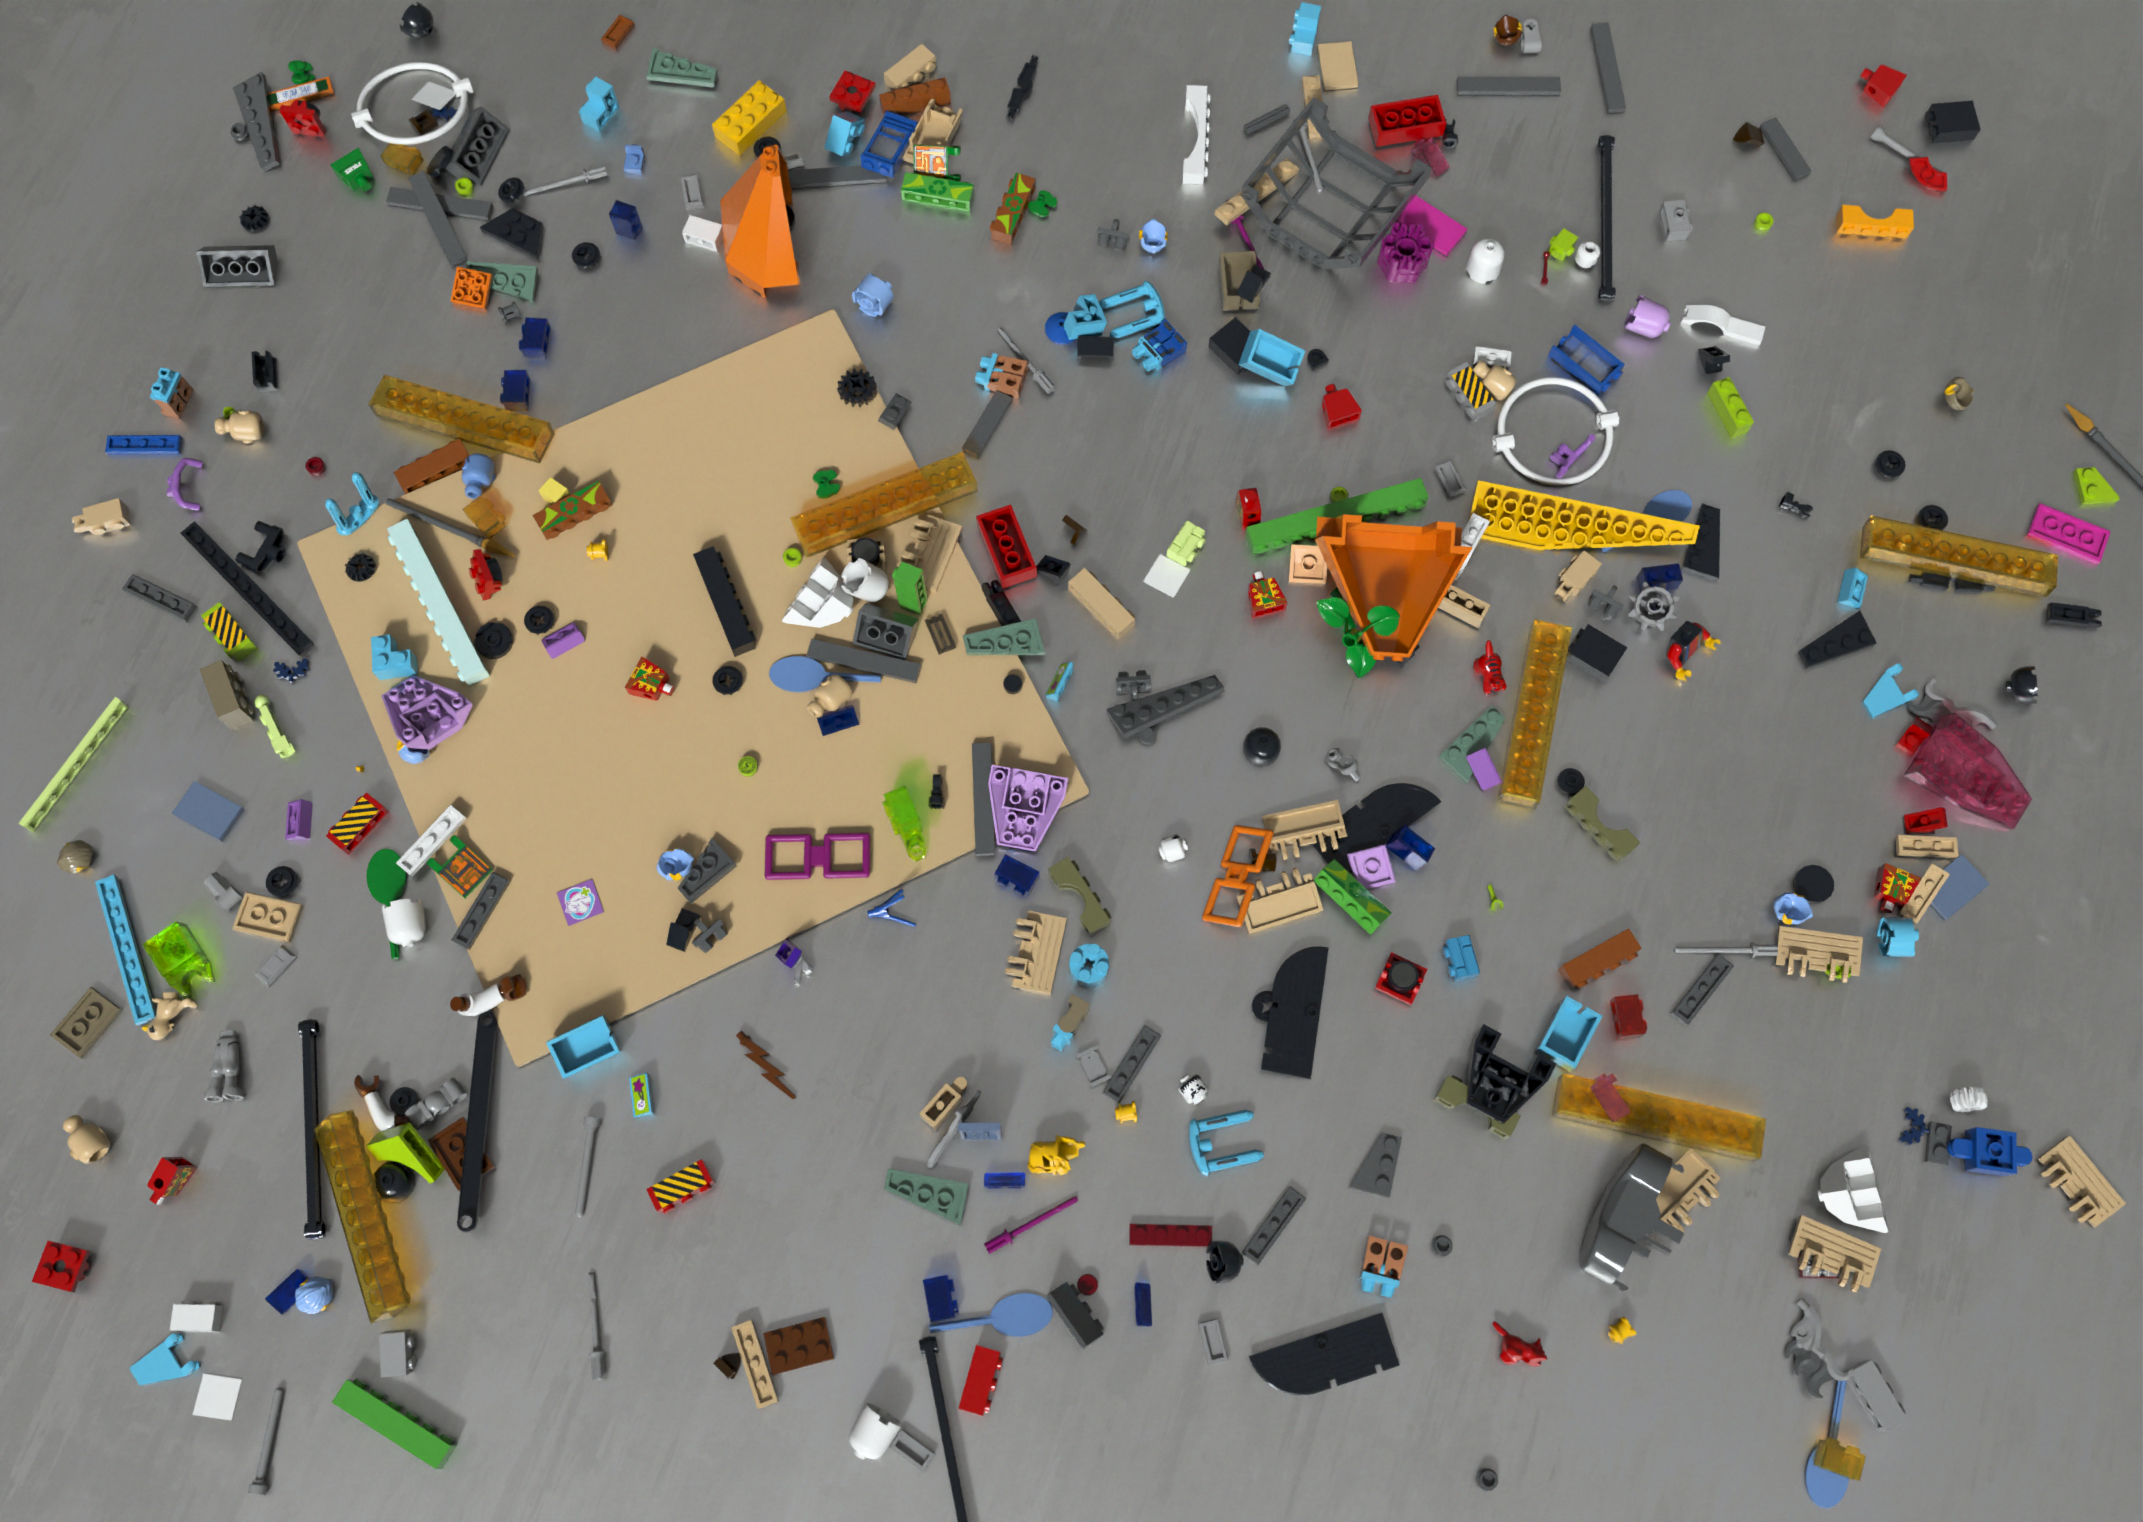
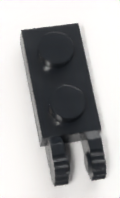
[981,580,1021,626]
[2047,602,2102,628]

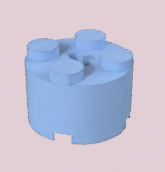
[852,273,894,317]

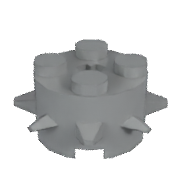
[1628,582,1679,631]

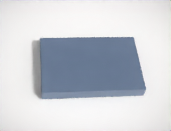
[172,781,244,841]
[1931,855,1990,920]
[958,1123,1002,1140]

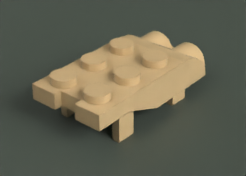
[903,98,963,164]

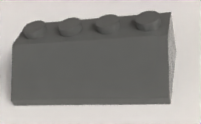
[445,106,509,184]
[196,245,278,287]

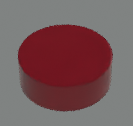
[305,457,326,476]
[1077,1274,1098,1296]

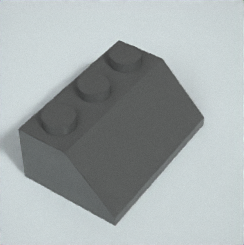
[852,603,919,660]
[1046,1282,1104,1350]

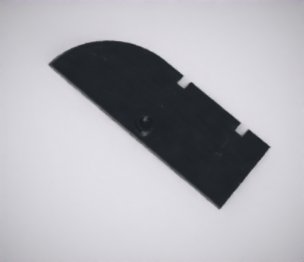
[1311,783,1442,872]
[1261,946,1329,1079]
[1249,1312,1400,1396]

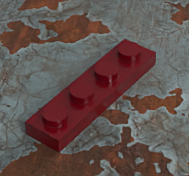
[1129,1224,1212,1247]

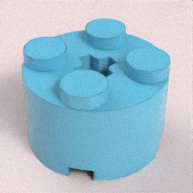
[1877,917,1919,957]
[1069,944,1109,988]

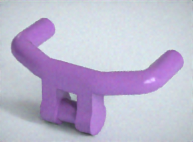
[1550,434,1596,479]
[167,458,203,511]

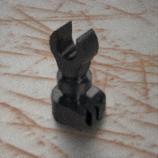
[1442,118,1458,148]
[1779,492,1813,519]
[928,774,944,809]

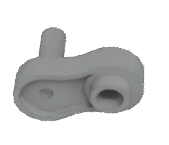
[1325,748,1361,781]

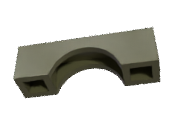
[1565,786,1641,862]
[1048,857,1112,938]
[1434,1075,1521,1140]

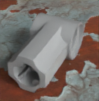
[203,871,243,911]

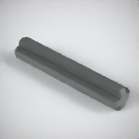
[1243,104,1290,134]

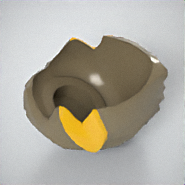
[1944,377,1974,410]
[57,840,94,874]

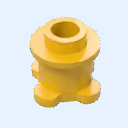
[587,539,608,561]
[1115,1101,1137,1123]
[1608,1316,1636,1344]

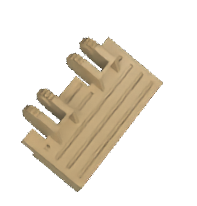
[896,515,963,593]
[1262,800,1347,860]
[1237,867,1324,934]
[1004,911,1067,996]
[1776,926,1863,983]
[2038,1136,2126,1228]
[1656,1148,1721,1232]
[1788,1215,1881,1293]

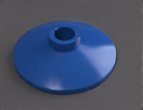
[1045,312,1075,344]

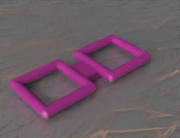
[764,832,870,880]

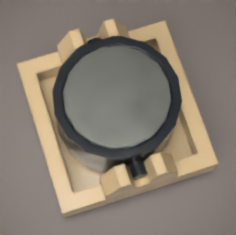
[846,537,886,573]

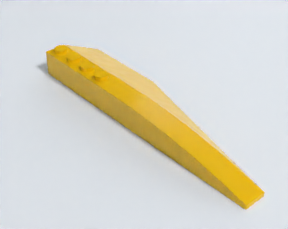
[1468,480,1700,550]

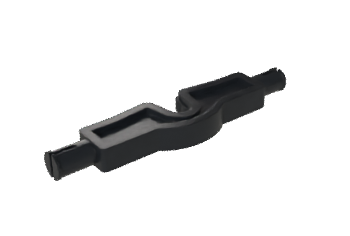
[1006,55,1038,121]
[1909,571,1996,592]

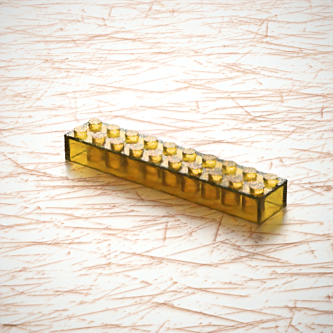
[368,375,555,463]
[790,451,978,558]
[1860,515,2058,598]
[1497,619,1572,810]
[1552,1073,1766,1162]
[314,1110,411,1324]

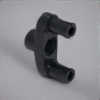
[235,521,286,573]

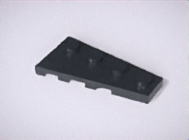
[1681,503,1720,581]
[1798,611,1877,669]

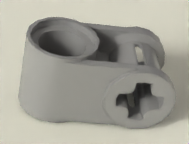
[1520,19,1541,54]

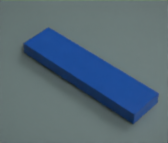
[105,435,183,455]

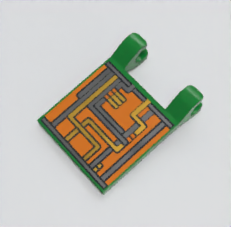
[913,144,961,182]
[427,835,493,898]

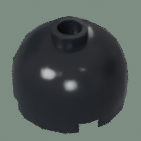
[400,2,434,39]
[2006,666,2038,704]
[1243,727,1281,766]
[371,1161,415,1203]
[1206,1241,1244,1284]

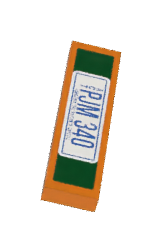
[267,77,334,111]

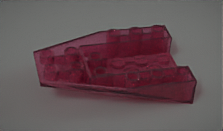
[1904,712,2032,829]

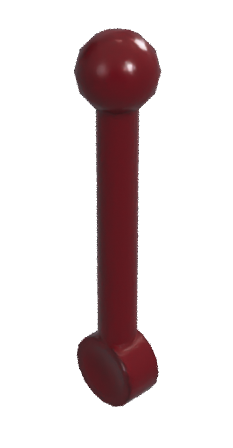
[1541,251,1550,285]

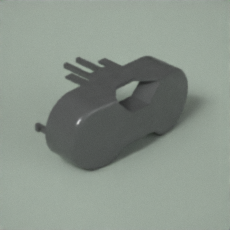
[1579,1143,1684,1291]

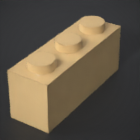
[884,44,936,91]
[1438,585,1491,628]

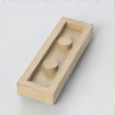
[1895,835,1958,858]
[1899,864,1950,924]

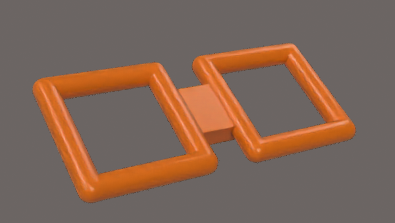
[1202,825,1274,927]

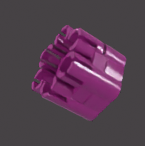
[1377,222,1434,283]

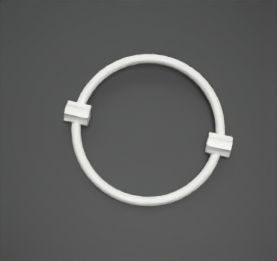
[351,62,473,145]
[1492,377,1619,486]

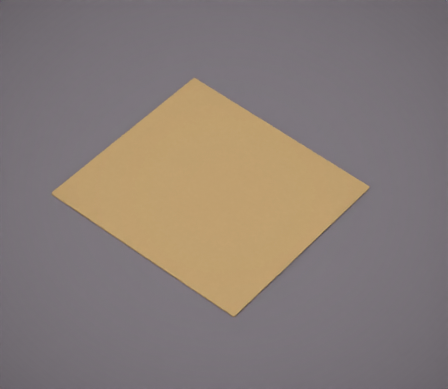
[297,309,1089,1067]

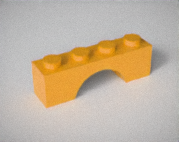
[1836,205,1914,238]

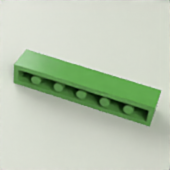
[332,1378,456,1469]

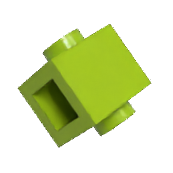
[1549,228,1578,261]

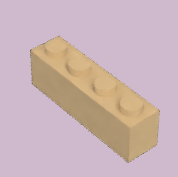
[1068,568,1135,640]

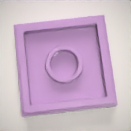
[1347,844,1396,889]

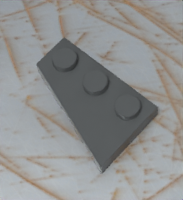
[678,838,737,904]
[1349,1133,1402,1198]

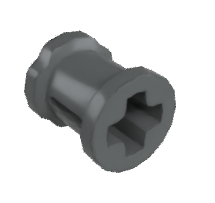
[498,301,521,323]

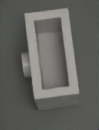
[1659,200,1692,242]
[379,1329,415,1377]

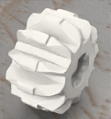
[1950,1087,1988,1113]

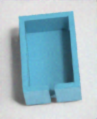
[1238,329,1305,386]
[1534,996,1602,1072]
[546,1014,621,1079]

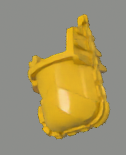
[1027,1135,1085,1175]

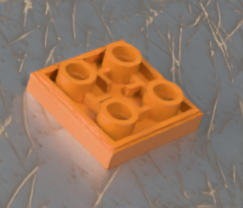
[450,267,493,309]

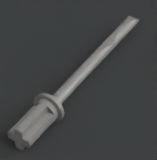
[522,165,608,196]
[997,328,1055,394]
[1675,942,1778,958]
[588,1272,605,1381]

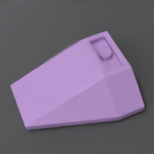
[381,675,473,750]
[988,765,1068,851]

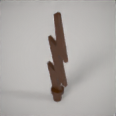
[736,1031,796,1099]

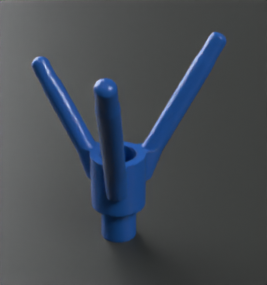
[867,889,916,927]

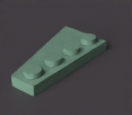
[646,47,718,87]
[466,261,538,302]
[963,618,1045,655]
[1439,705,1506,783]
[884,1168,969,1225]

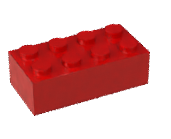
[1368,95,1447,147]
[976,504,1037,589]

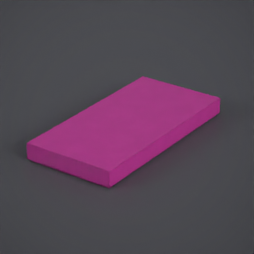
[1395,196,1468,256]
[2026,503,2111,564]

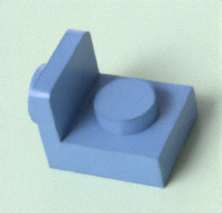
[623,144,645,174]

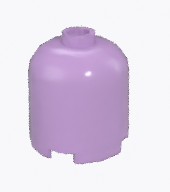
[1624,295,1671,338]

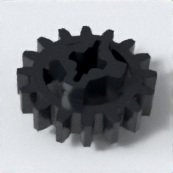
[837,369,877,407]

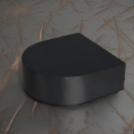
[1307,349,1329,370]

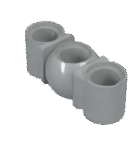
[405,1078,467,1130]

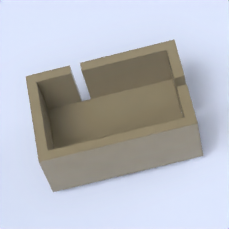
[1218,251,1260,311]
[200,660,254,730]

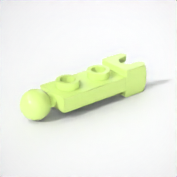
[254,694,296,758]

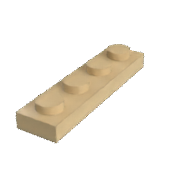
[1302,75,1322,139]
[731,1320,779,1409]

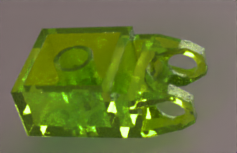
[882,786,926,862]
[142,921,215,999]

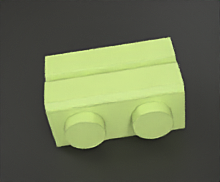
[1167,521,1206,567]

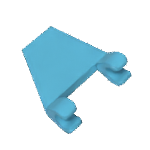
[1863,663,1919,718]
[129,1333,200,1385]

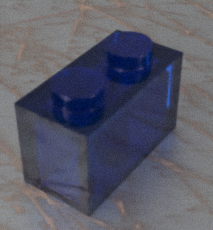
[609,200,643,240]
[519,317,551,359]
[500,370,530,411]
[1637,563,1683,593]
[1385,825,1435,870]
[994,854,1040,897]
[923,1275,959,1323]

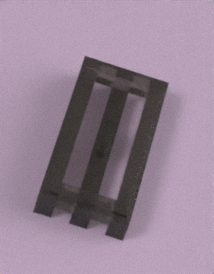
[925,614,956,655]

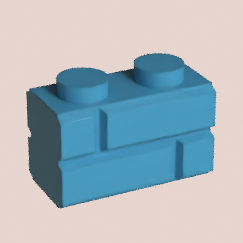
[1442,935,1480,982]

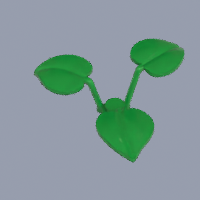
[1317,597,1400,678]

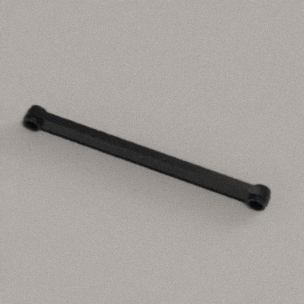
[1597,135,1616,302]
[457,1012,497,1233]
[298,1019,326,1240]
[919,1336,968,1522]

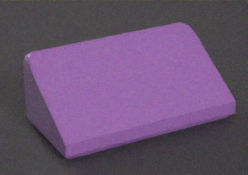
[541,622,585,659]
[1466,748,1502,790]
[285,799,312,840]

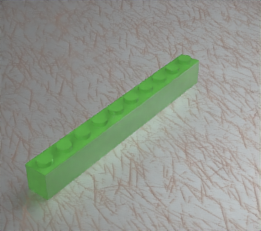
[1245,478,1429,554]

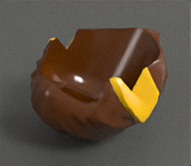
[1493,15,1523,46]

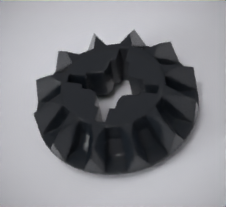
[753,137,782,157]
[498,178,525,203]
[239,204,269,231]
[572,242,601,269]
[1875,450,1906,478]
[1917,505,1948,533]
[345,553,376,582]
[524,606,555,635]
[712,666,743,695]
[266,866,299,897]
[1252,991,1277,1022]

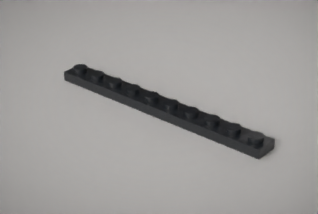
[180,521,314,656]

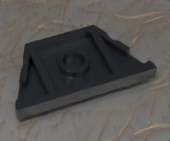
[480,208,544,259]

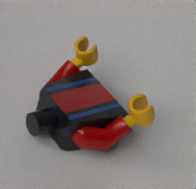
[1666,621,1721,681]

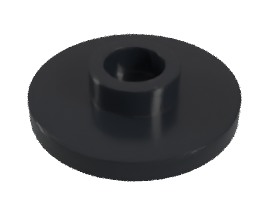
[1557,768,1585,795]
[390,1087,419,1116]

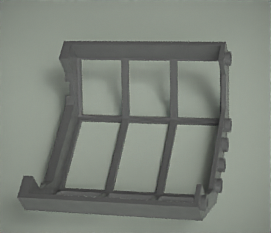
[1241,97,1432,269]

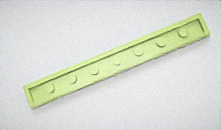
[18,697,128,832]

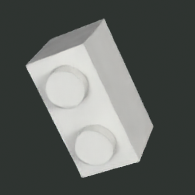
[682,215,723,252]
[170,1300,223,1332]

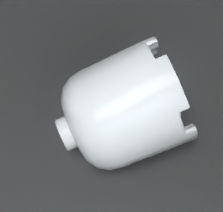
[1465,238,1505,284]
[841,558,889,602]
[382,899,426,948]
[849,1403,901,1460]

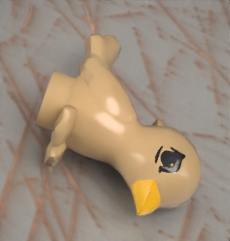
[141,992,198,1040]

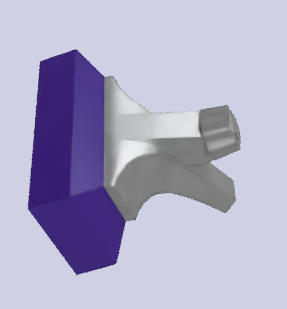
[775,939,813,984]

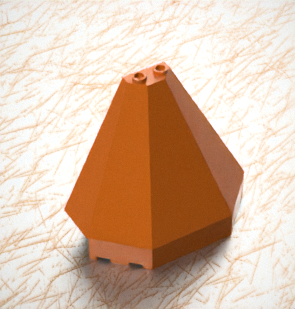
[720,145,800,298]
[1315,514,1473,661]

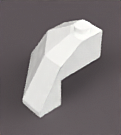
[782,557,854,628]
[1817,1145,1888,1233]

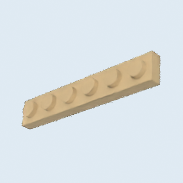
[1214,158,1299,225]

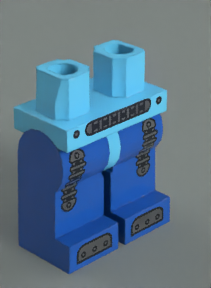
[1132,319,1187,371]

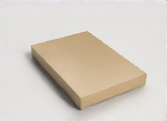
[1317,41,1358,91]
[232,892,303,943]

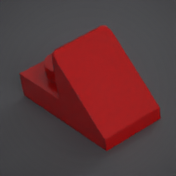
[1895,716,1933,757]
[1904,807,1948,834]

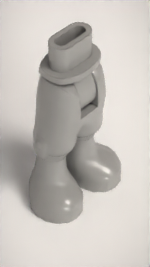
[204,1030,244,1102]

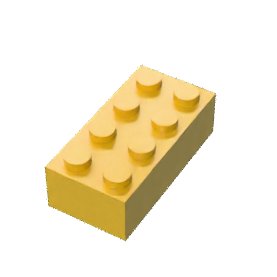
[712,80,787,156]

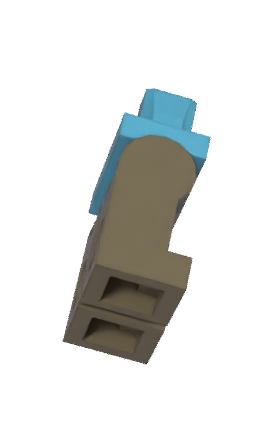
[1050,994,1090,1052]

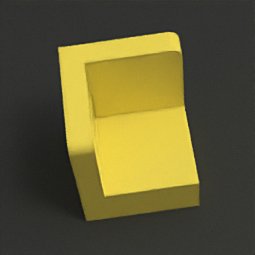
[538,478,570,505]

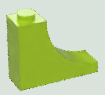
[366,1122,445,1184]

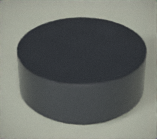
[1003,674,1022,694]

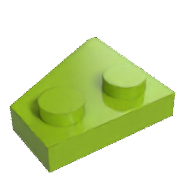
[2073,467,2120,505]

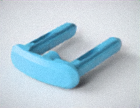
[1099,281,1165,339]
[325,472,379,536]
[1188,1110,1264,1176]

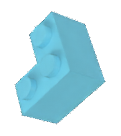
[1289,2,1321,56]
[579,76,619,131]
[824,111,865,156]
[1063,294,1107,340]
[371,634,418,680]

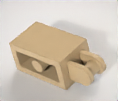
[72,498,130,535]
[1554,551,1602,602]
[919,1077,968,1131]

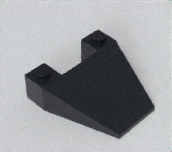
[1466,1024,1557,1124]

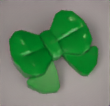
[288,60,315,84]
[1028,190,1057,217]
[812,469,840,499]

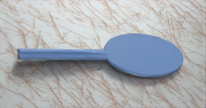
[1602,490,1692,553]
[769,656,881,692]
[929,1293,1052,1337]
[1805,1380,1849,1508]

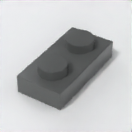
[878,393,911,430]
[1925,1121,1952,1167]

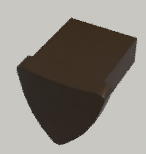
[408,110,438,136]
[1733,122,1764,147]
[1062,515,1088,546]
[1249,848,1277,872]
[713,1353,741,1379]

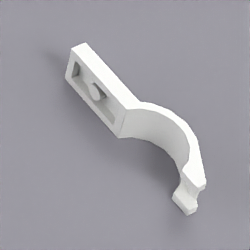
[1681,305,1765,345]
[1451,513,1490,586]

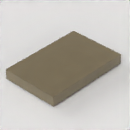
[50,987,123,1059]

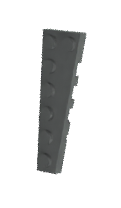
[233,72,280,172]
[1106,675,1225,739]

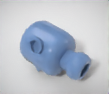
[462,453,496,499]

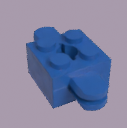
[1947,1127,2033,1176]

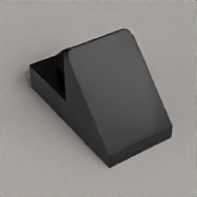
[1237,265,1271,303]
[1698,346,1730,374]
[1036,555,1071,586]
[666,908,701,952]

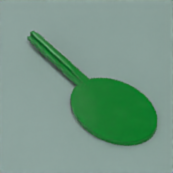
[367,849,407,960]

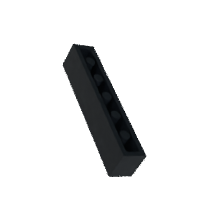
[693,546,757,657]

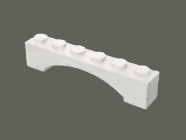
[1182,85,1210,184]

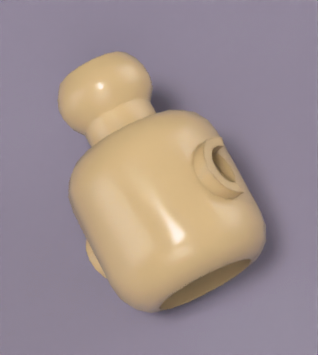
[1473,360,1517,401]
[215,409,264,443]
[807,674,852,718]
[63,1115,111,1164]

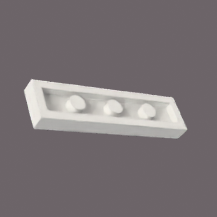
[396,805,467,877]

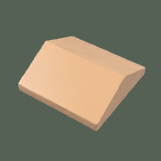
[1289,544,1327,584]

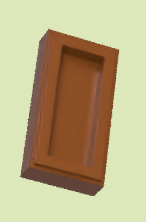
[601,14,635,49]

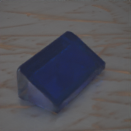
[817,705,859,736]
[984,1172,1025,1189]
[265,1269,309,1315]
[1134,1283,1152,1327]

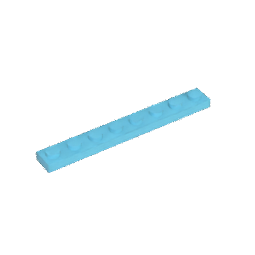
[95,874,157,1026]

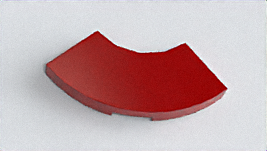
[1908,157,1947,192]

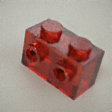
[1610,994,1647,1040]

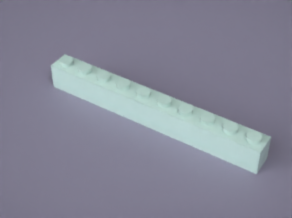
[387,519,490,686]

